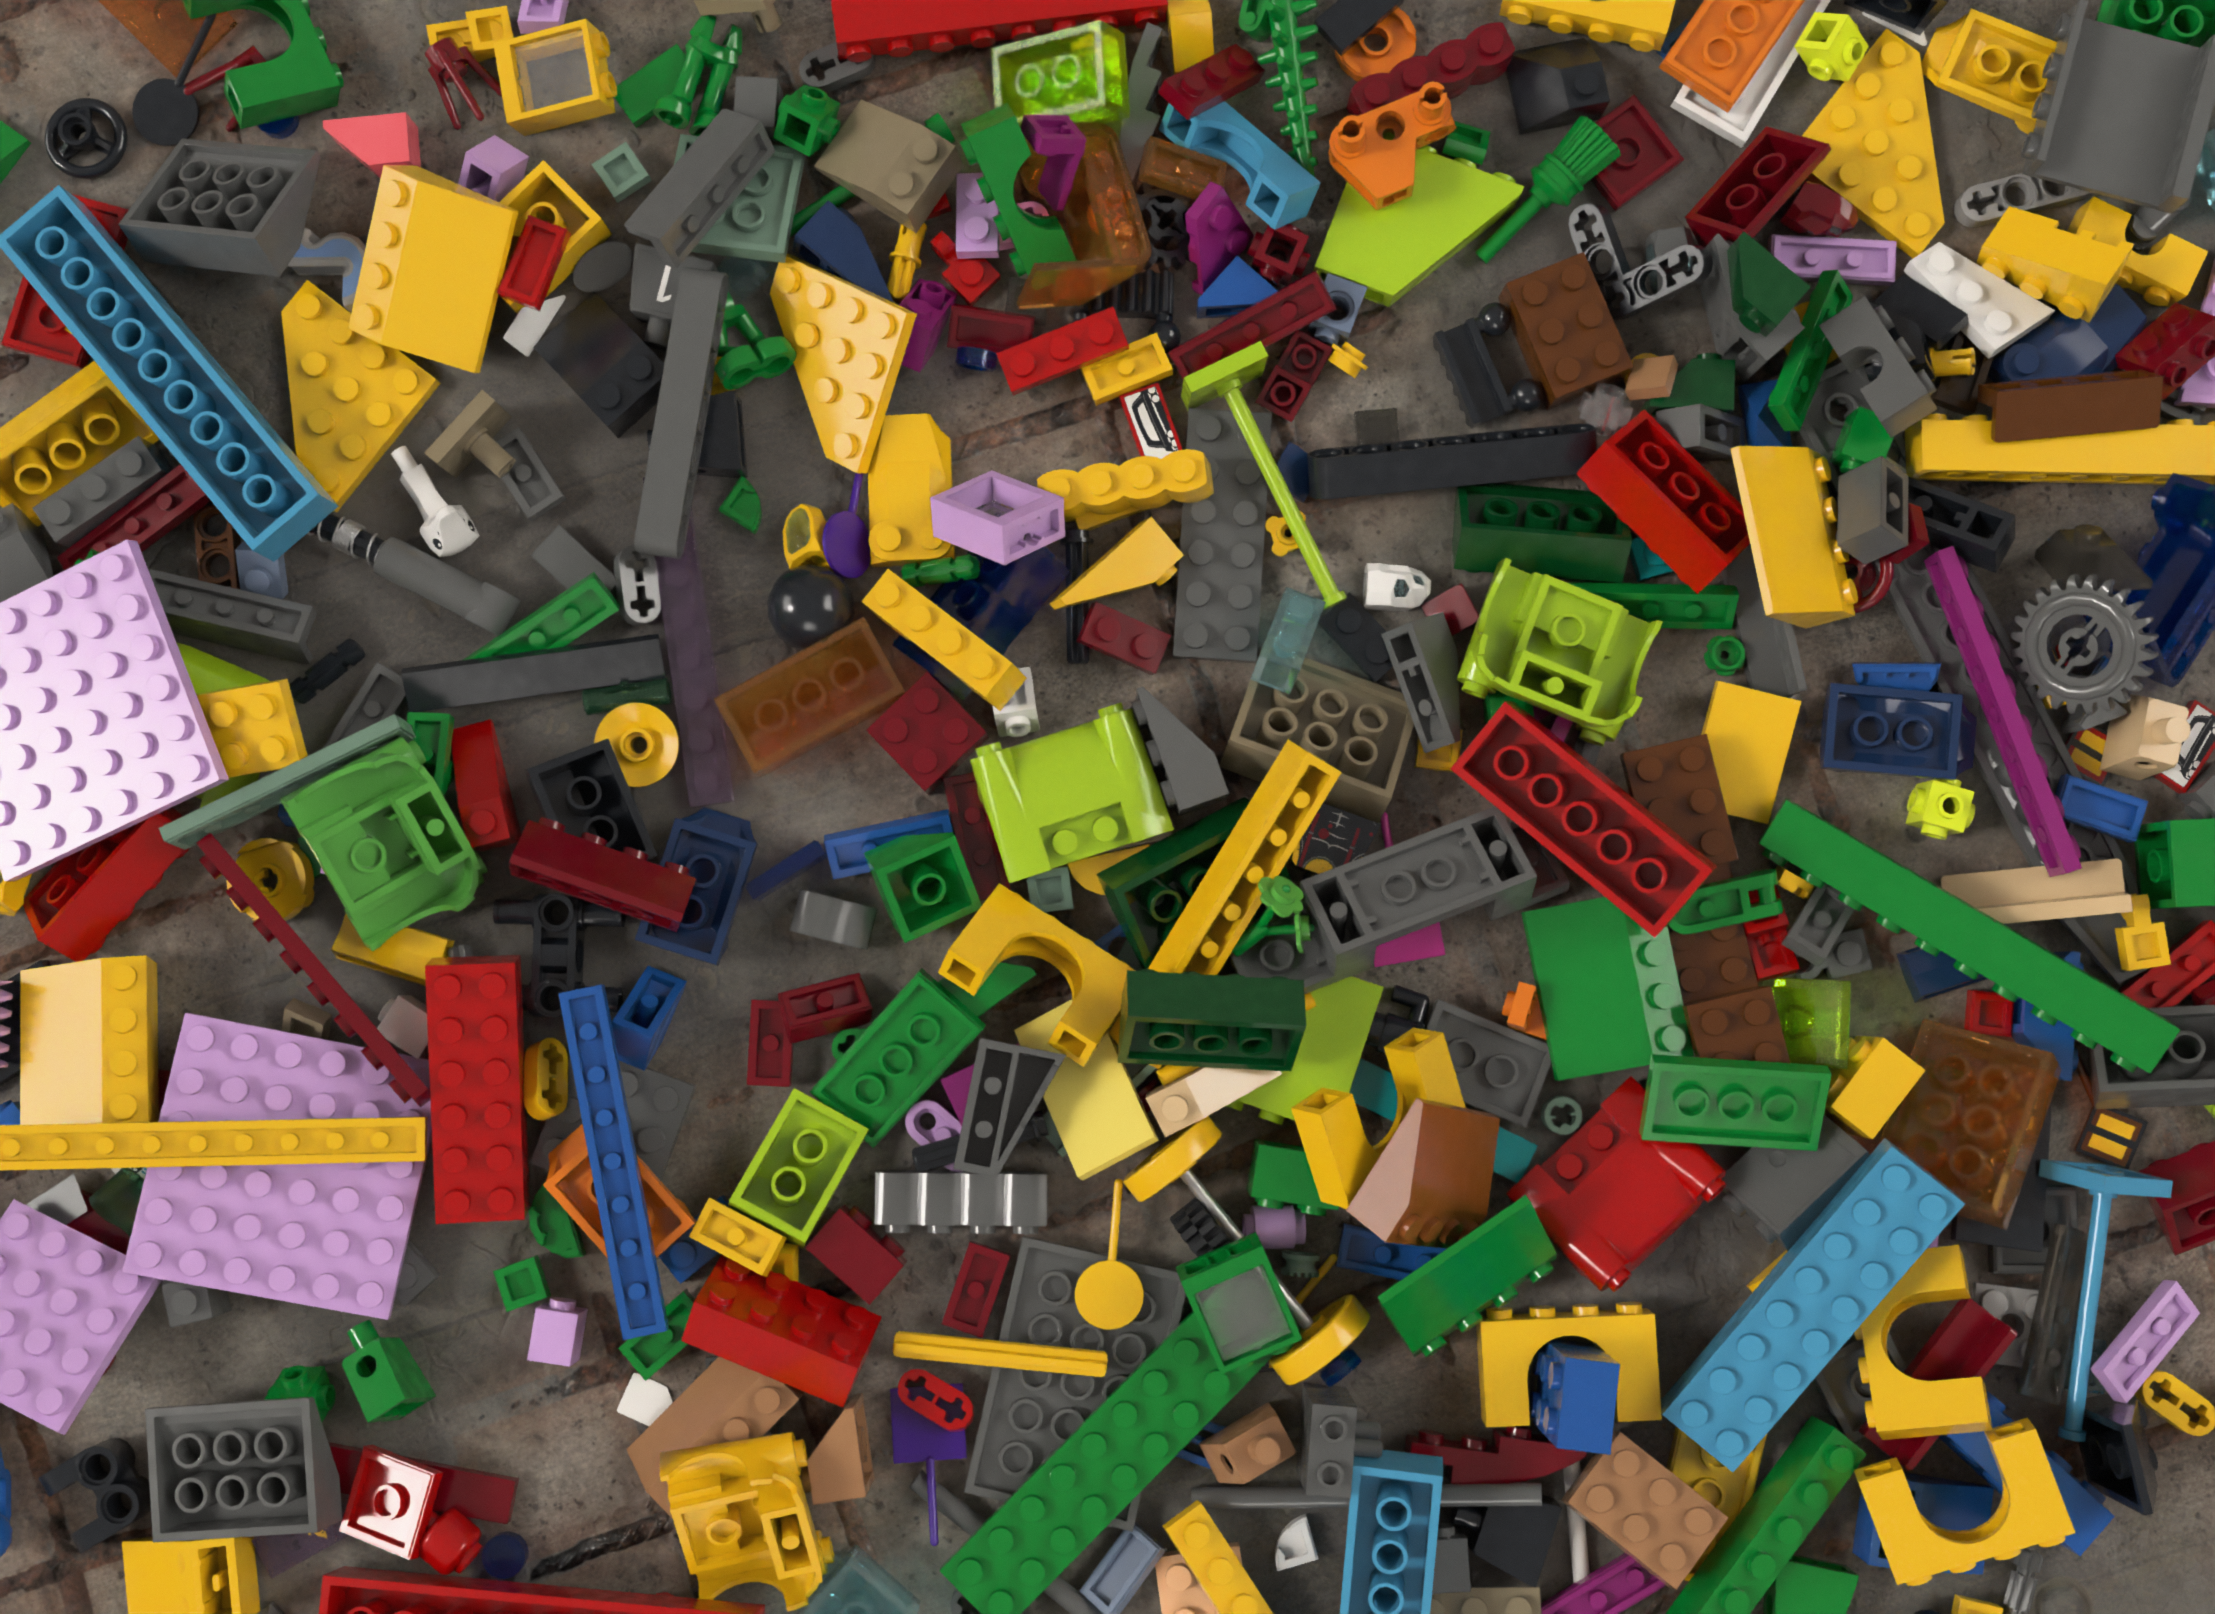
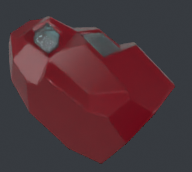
[1779,181,1858,238]

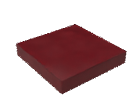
[1591,94,1684,212]

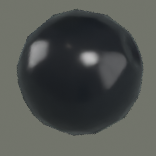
[767,564,855,652]

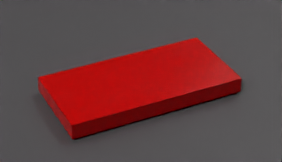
[1,189,128,369]

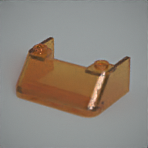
[979,122,1152,309]

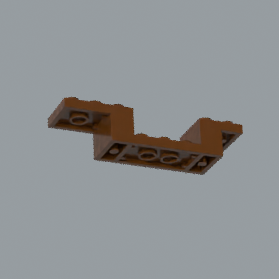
[1620,734,1790,1063]

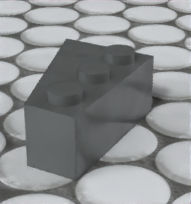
[953,1038,1066,1178]

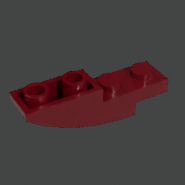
[1405,1426,1587,1484]

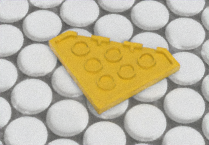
[1802,28,1945,259]
[769,254,917,473]
[281,280,441,513]

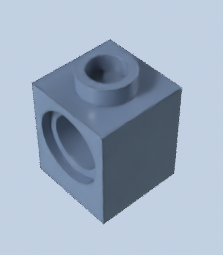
[1307,273,1367,345]

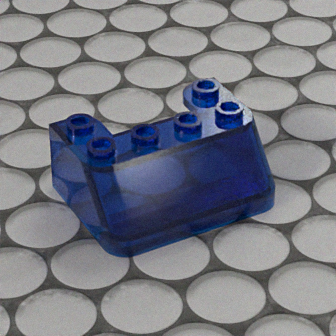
[2083,473,2215,687]

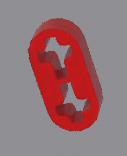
[898,1369,974,1432]

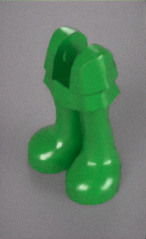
[653,15,742,136]

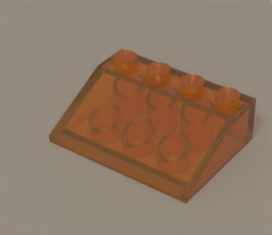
[1878,1019,2062,1230]

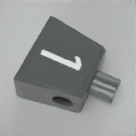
[630,243,719,350]

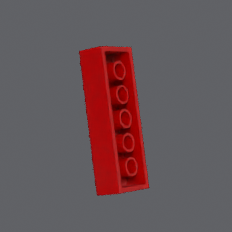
[1450,701,1717,938]
[425,955,530,1224]

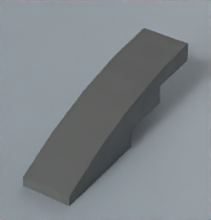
[1119,22,1162,203]

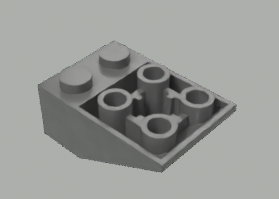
[1693,233,1804,383]
[1131,686,1229,817]

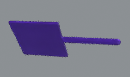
[890,1383,967,1546]

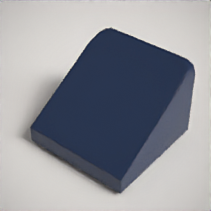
[1277,442,1309,503]

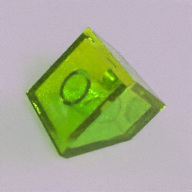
[1771,978,1851,1069]

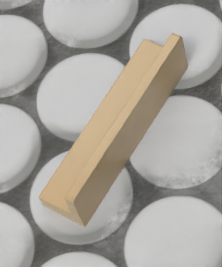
[1940,858,2133,924]

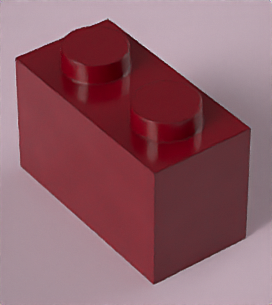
[805,1204,908,1305]

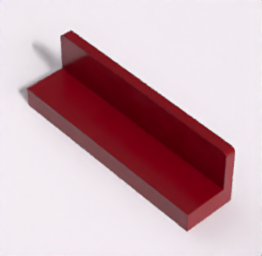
[1858,1298,2018,1471]

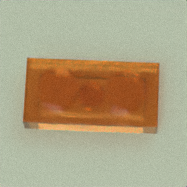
[1138,136,1228,200]

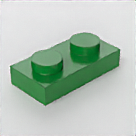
[618,1289,695,1381]

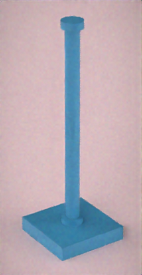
[2038,1159,2173,1442]

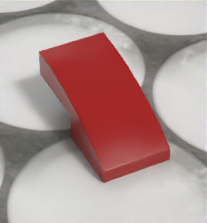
[1743,885,1800,982]

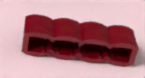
[1346,22,1515,116]

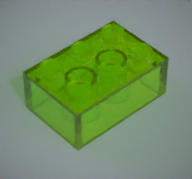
[991,20,1130,142]

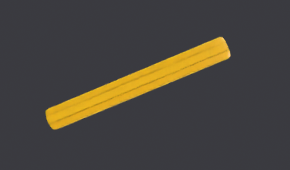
[893,1331,1108,1377]

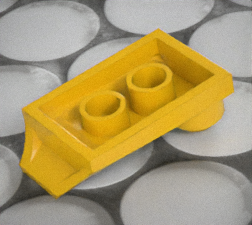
[1921,8,2057,134]
[868,413,955,567]

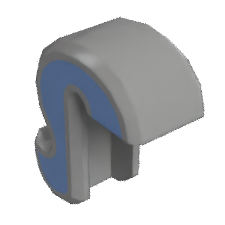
[288,228,366,312]

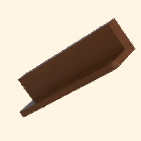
[1978,369,2163,443]

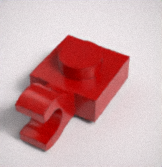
[930,231,1001,306]

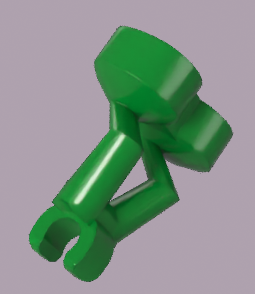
[715,292,796,390]

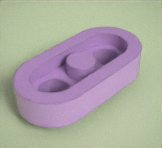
[905,1100,963,1172]

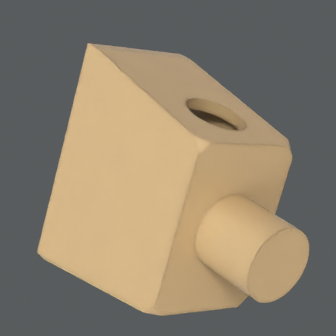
[2100,694,2190,781]

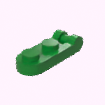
[1667,869,1783,934]

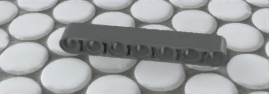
[634,267,729,559]

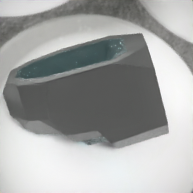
[1645,227,1694,301]

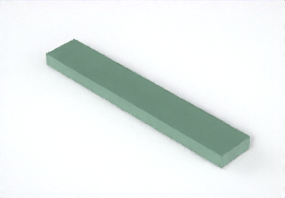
[159,714,416,850]

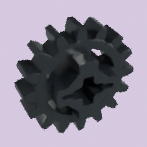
[1115,179,1193,272]

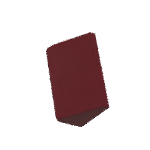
[778,973,873,1043]

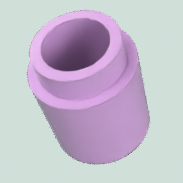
[1242,1205,1306,1249]

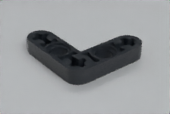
[1568,203,1713,320]

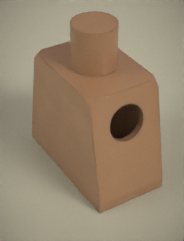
[1198,1402,1296,1484]

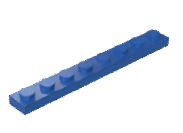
[558,984,669,1340]

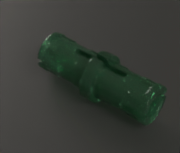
[582,678,672,716]

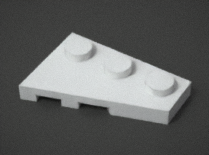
[1904,242,2055,359]

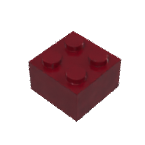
[866,671,989,795]

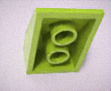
[728,1088,869,1249]

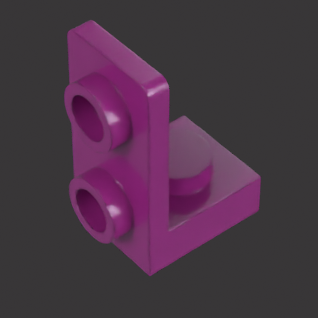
[1020,115,1087,211]

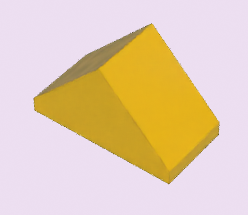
[1166,0,1214,75]

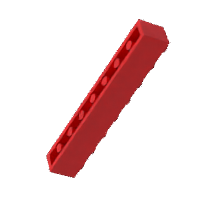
[831,0,1168,62]

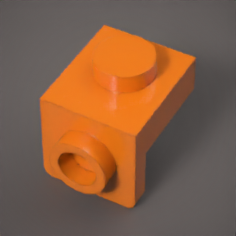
[1502,981,1547,1040]

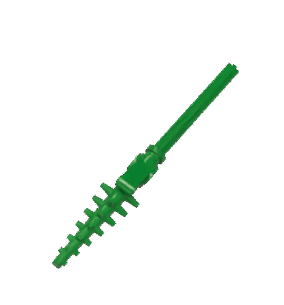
[1239,0,1318,177]

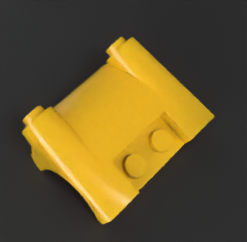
[660,1432,835,1612]

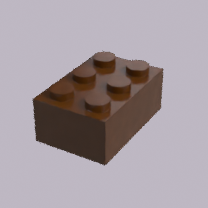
[1498,252,1634,410]

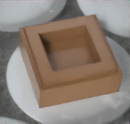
[1625,355,1678,401]

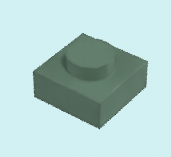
[591,142,652,203]
[1027,867,1074,913]

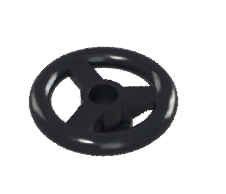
[44,98,128,179]

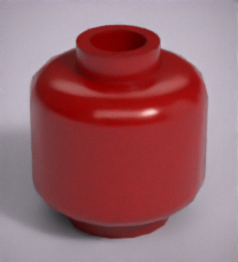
[419,1508,483,1575]

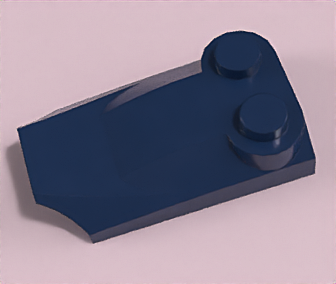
[1988,284,2147,383]
[1820,683,1977,781]
[635,807,758,966]

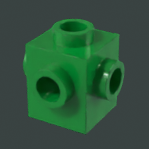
[773,84,841,157]
[264,1365,336,1422]

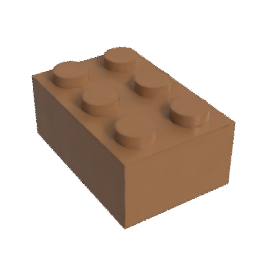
[1561,1431,1728,1590]

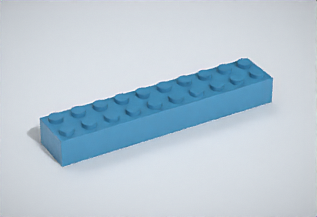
[0,185,338,562]

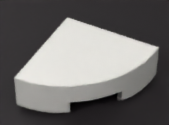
[1275,1514,1318,1571]

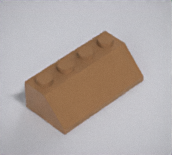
[626,1357,805,1519]

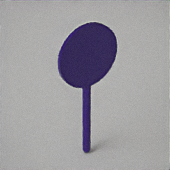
[822,473,871,579]

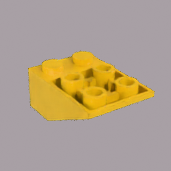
[122,1536,261,1614]

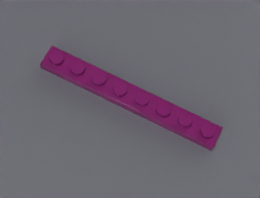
[1923,546,2082,877]

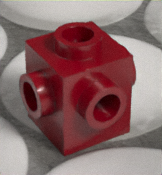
[1247,224,1311,287]

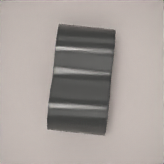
[789,889,878,950]

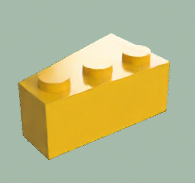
[1976,206,2134,323]

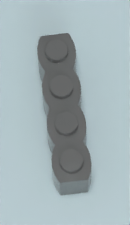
[874,1170,1048,1235]

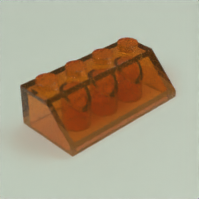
[714,617,906,778]

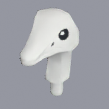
[391,446,480,557]

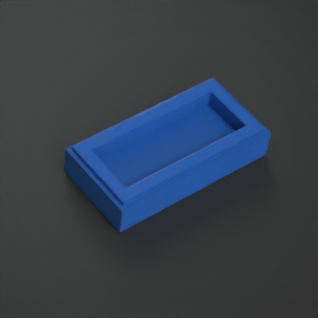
[2055,774,2148,842]

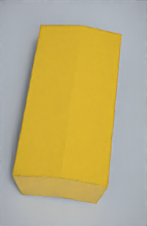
[331,913,455,986]

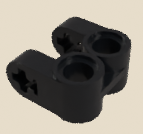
[38,1438,151,1554]

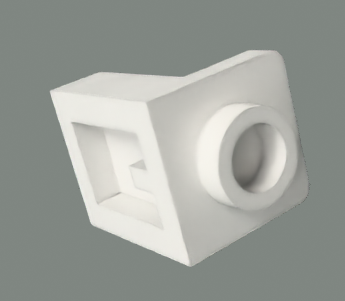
[993,667,1040,737]

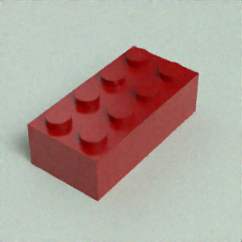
[1576,409,1750,594]
[681,1255,882,1407]

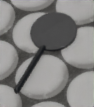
[132,14,216,146]

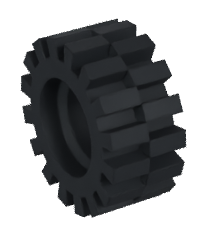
[1170,1197,1232,1257]

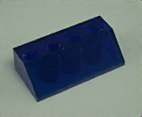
[892,534,1070,701]

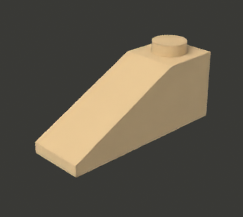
[1146,1067,1282,1137]

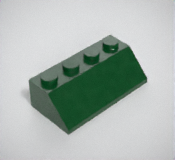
[1452,483,1632,583]
[1118,969,1306,1072]

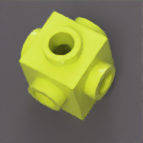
[1794,12,1869,81]
[1905,779,1976,840]

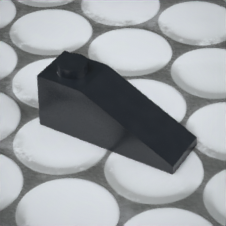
[1908,476,2015,573]

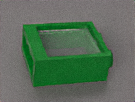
[1176,1232,1302,1375]

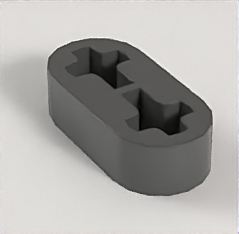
[799,42,876,93]
[614,545,661,626]

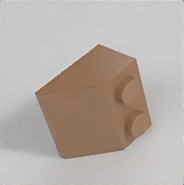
[802,1393,875,1505]

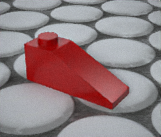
[452,719,521,852]

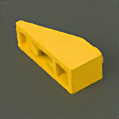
[1049,516,1184,610]

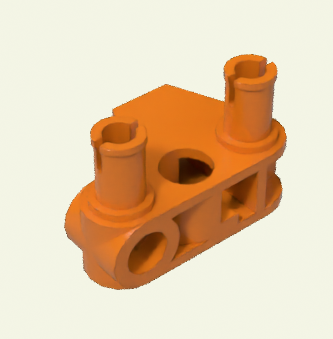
[1328,82,1456,210]

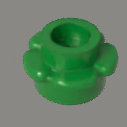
[1704,635,1746,676]

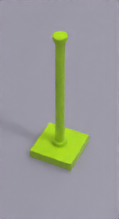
[1181,341,1347,609]

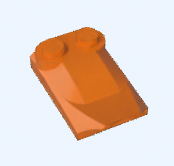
[543,1124,696,1259]

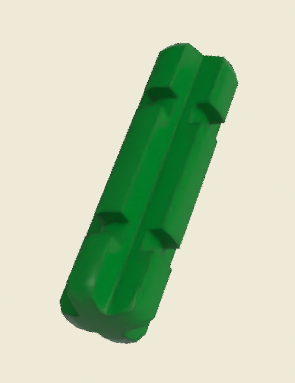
[901,554,980,587]

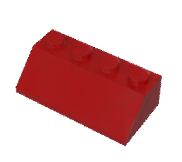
[23,807,190,962]

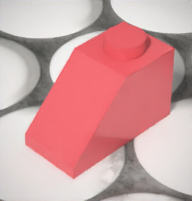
[323,112,421,179]

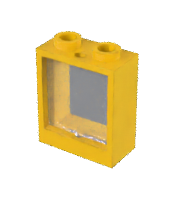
[493,19,617,136]

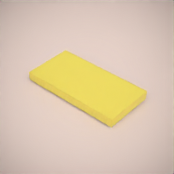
[1014,999,1159,1181]

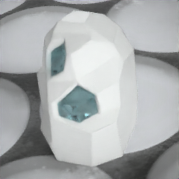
[1363,563,1431,612]

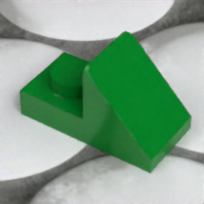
[406,712,455,796]

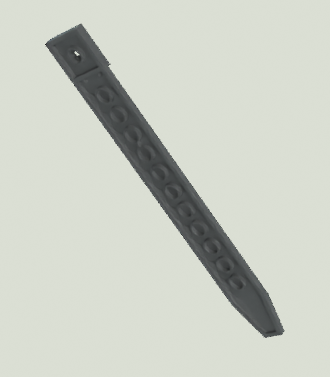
[1799,362,2149,984]

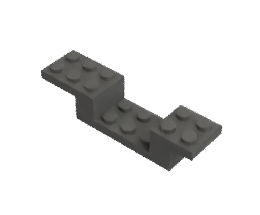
[1228,806,1570,994]

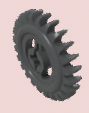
[2010,574,2159,715]

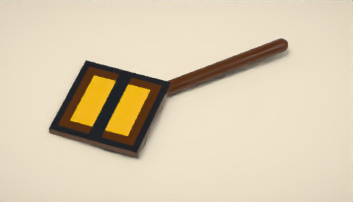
[2074,1043,2148,1169]

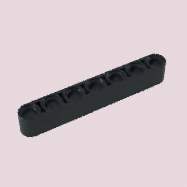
[1307,423,1597,499]

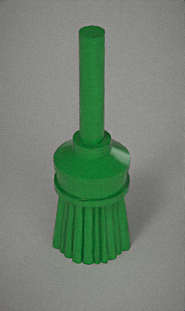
[1475,116,1621,264]

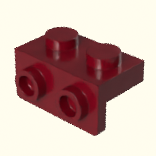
[2115,302,2215,400]

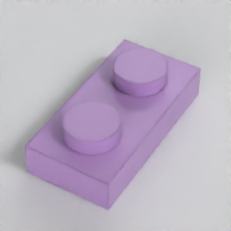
[956,173,1000,259]

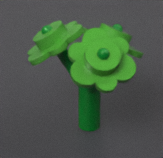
[1232,876,1315,957]

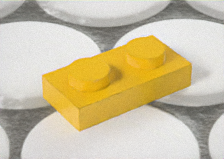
[1080,332,1173,406]
[689,1197,787,1277]

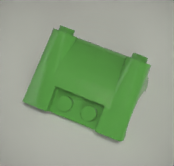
[279,737,487,951]

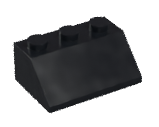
[527,739,658,861]

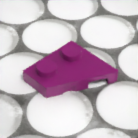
[1185,181,1254,295]

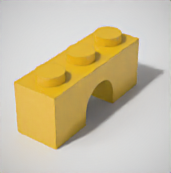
[2067,196,2209,307]

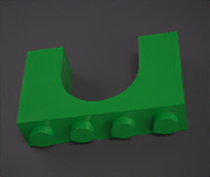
[182,0,344,129]

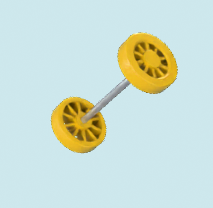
[1123,1116,1370,1385]

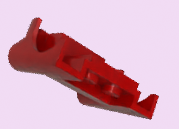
[1507,1076,1727,1292]

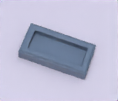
[1080,1522,1167,1614]

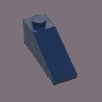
[792,200,894,303]

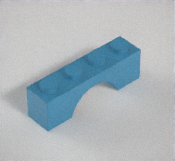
[1159,101,1321,230]

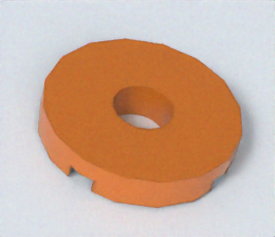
[1335,7,1417,82]

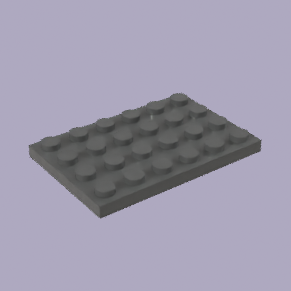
[964,1235,1186,1532]

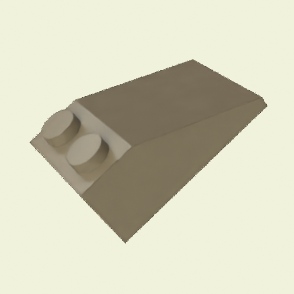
[814,99,963,233]

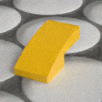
[426,6,514,65]

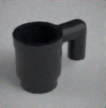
[1365,985,1430,1054]

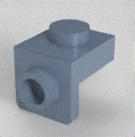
[235,541,289,599]

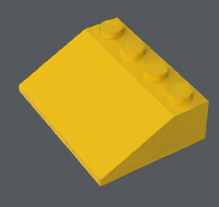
[348,165,518,373]
[1730,446,1858,629]
[20,955,159,1124]

